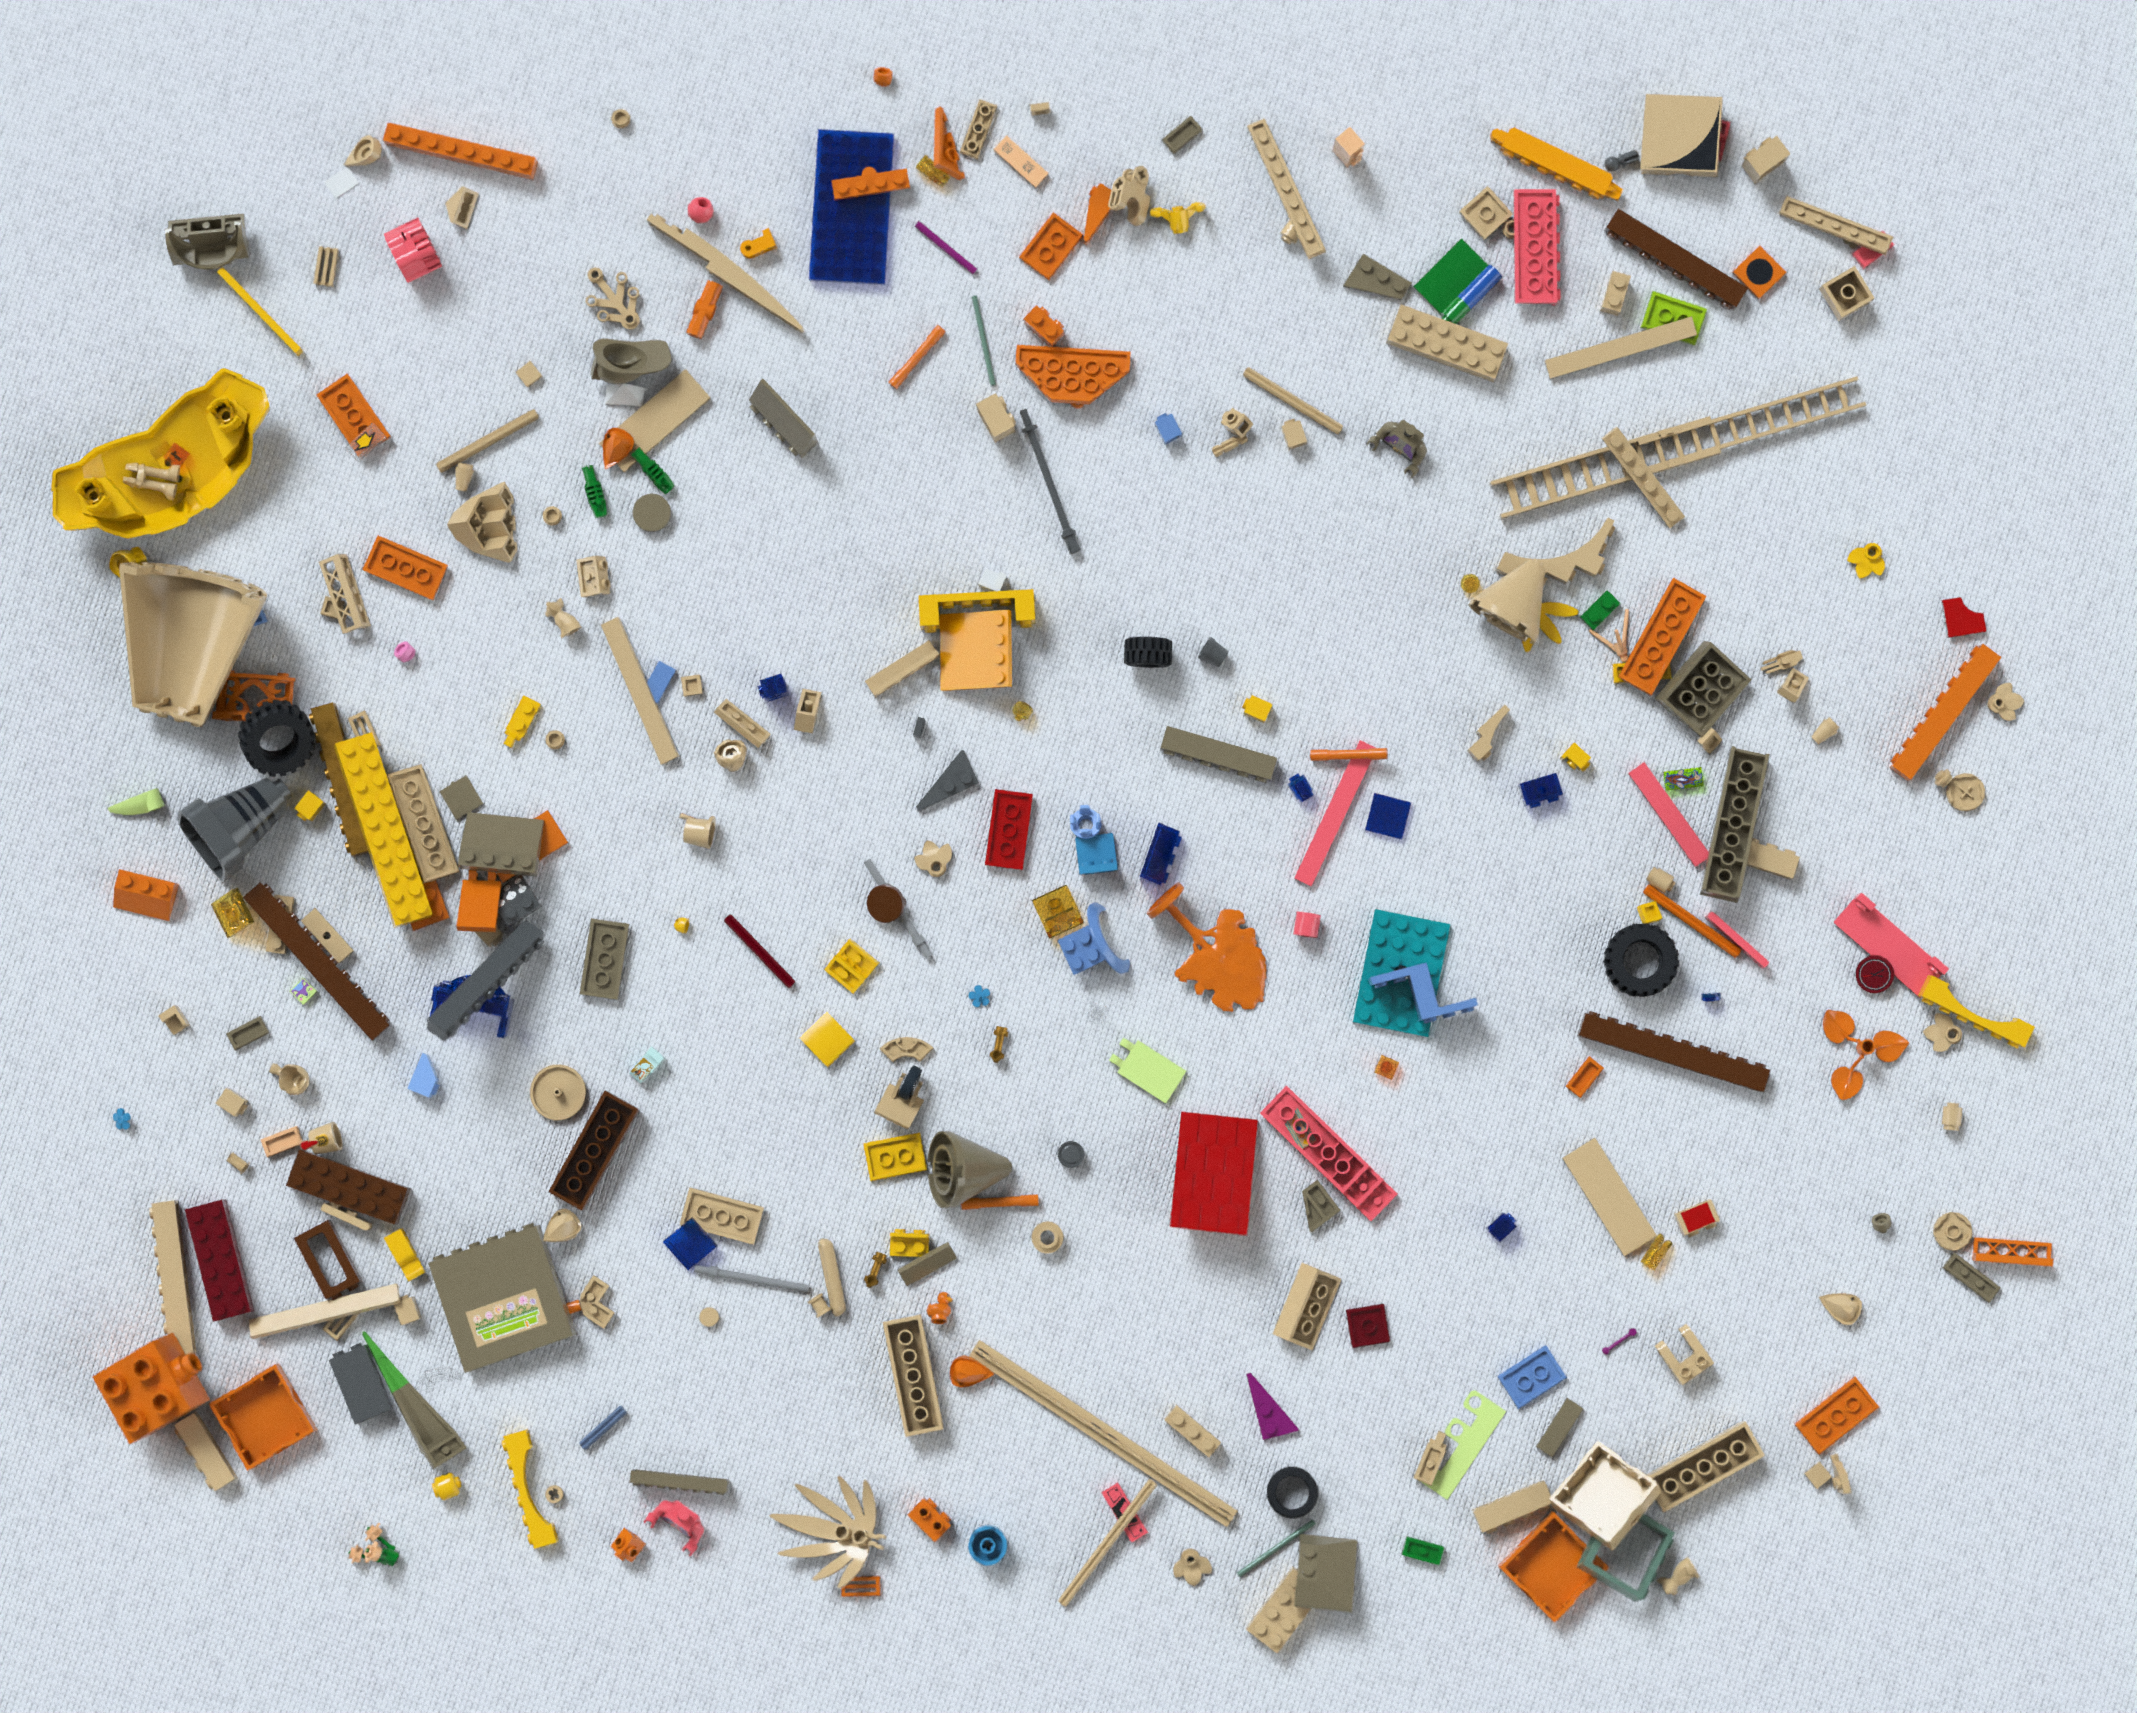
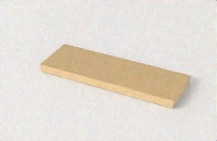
[599,369,711,473]
[387,764,459,884]
[1562,1138,1657,1256]

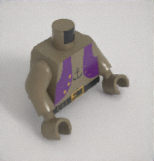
[1366,419,1427,478]

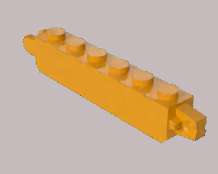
[1490,127,1623,201]

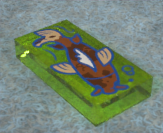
[1663,767,1704,791]

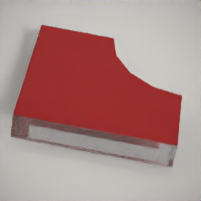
[1941,597,1987,638]

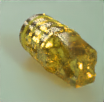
[915,155,950,187]

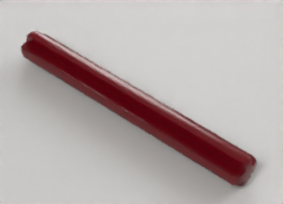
[724,914,795,988]

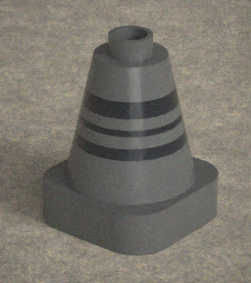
[178,778,292,882]

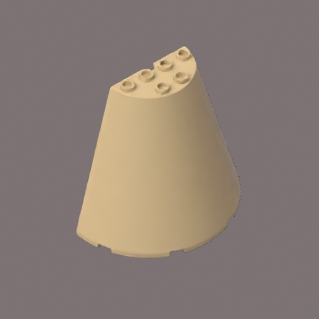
[119,562,267,727]

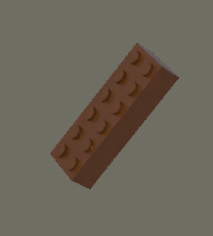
[548,1090,640,1211]
[286,1149,411,1225]

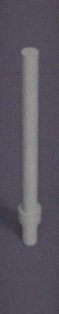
[864,859,932,959]
[694,1265,809,1293]

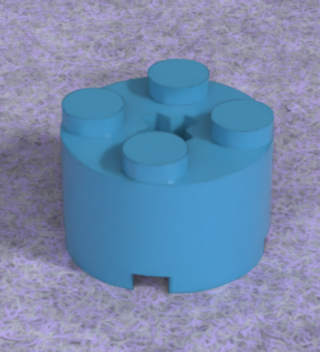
[968,1525,1007,1565]

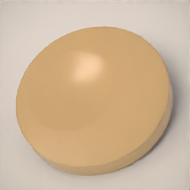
[530,1064,586,1120]

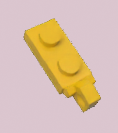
[504,695,541,748]

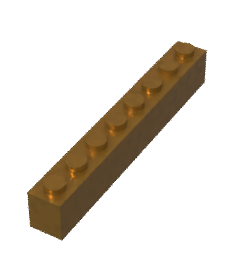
[309,702,369,857]

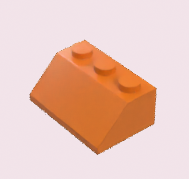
[113,869,179,921]

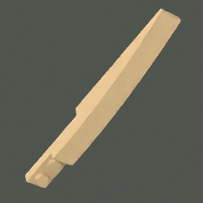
[647,214,804,333]

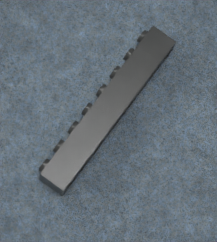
[427,920,544,1042]

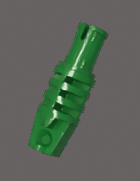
[631,447,675,494]
[581,465,607,518]

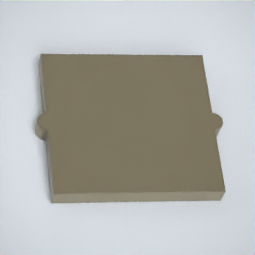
[439,775,483,820]

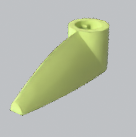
[108,788,165,815]

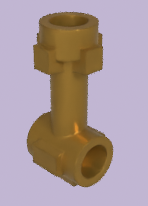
[989,1026,1008,1063]
[864,1251,887,1288]

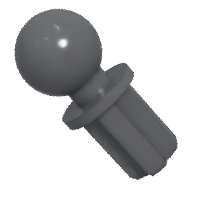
[1604,150,1639,172]

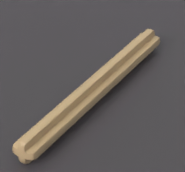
[1243,367,1343,434]
[436,409,539,473]

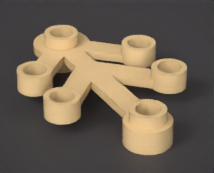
[586,267,640,330]

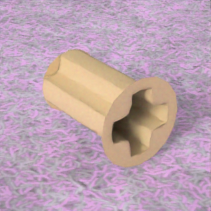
[226,1152,250,1174]

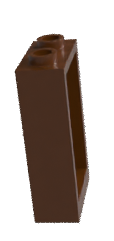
[294,1220,363,1300]

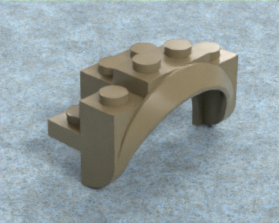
[165,213,249,270]

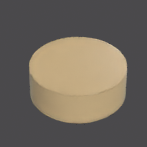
[699,1307,719,1327]

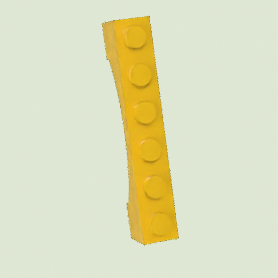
[1918,975,2035,1049]
[502,1429,558,1549]

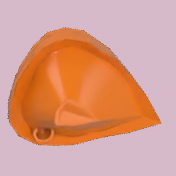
[603,427,634,470]
[950,1355,994,1387]

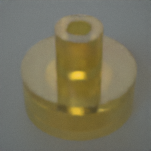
[1012,701,1033,721]

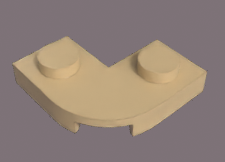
[580,1275,615,1329]

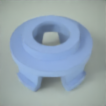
[1070,805,1102,839]

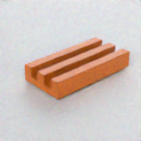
[841,1576,880,1597]

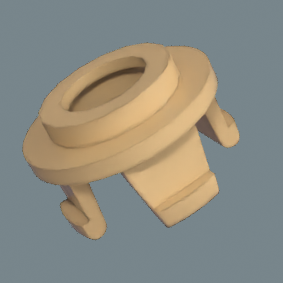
[1032,1221,1063,1253]

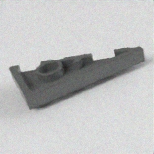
[916,750,979,811]

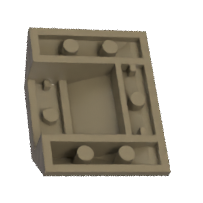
[1294,1534,1357,1613]

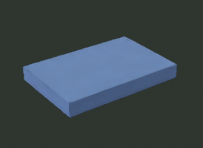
[1497,1345,1567,1409]

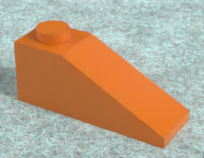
[1084,183,1112,245]

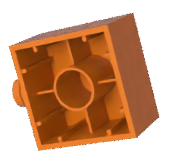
[92,1332,210,1445]

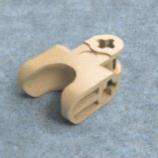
[1108,166,1150,226]

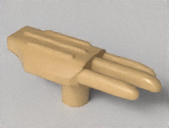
[1761,650,1803,673]

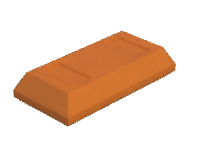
[1566,1056,1604,1098]

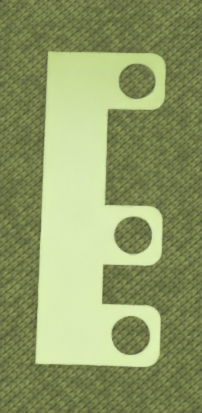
[1418,1390,1506,1500]

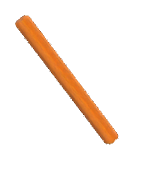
[1643,885,1741,958]

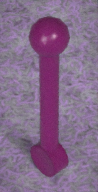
[1602,1328,1637,1355]

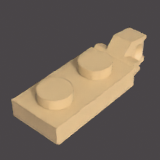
[1413,1431,1447,1486]

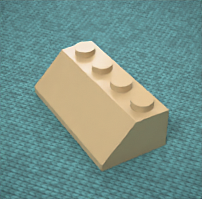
[1273,1263,1341,1350]

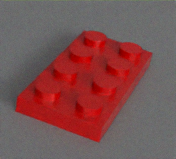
[985,789,1033,870]

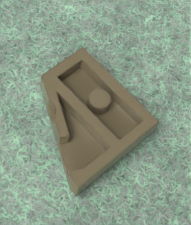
[1302,1179,1341,1232]

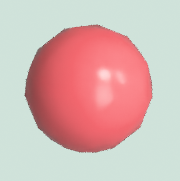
[688,197,713,223]

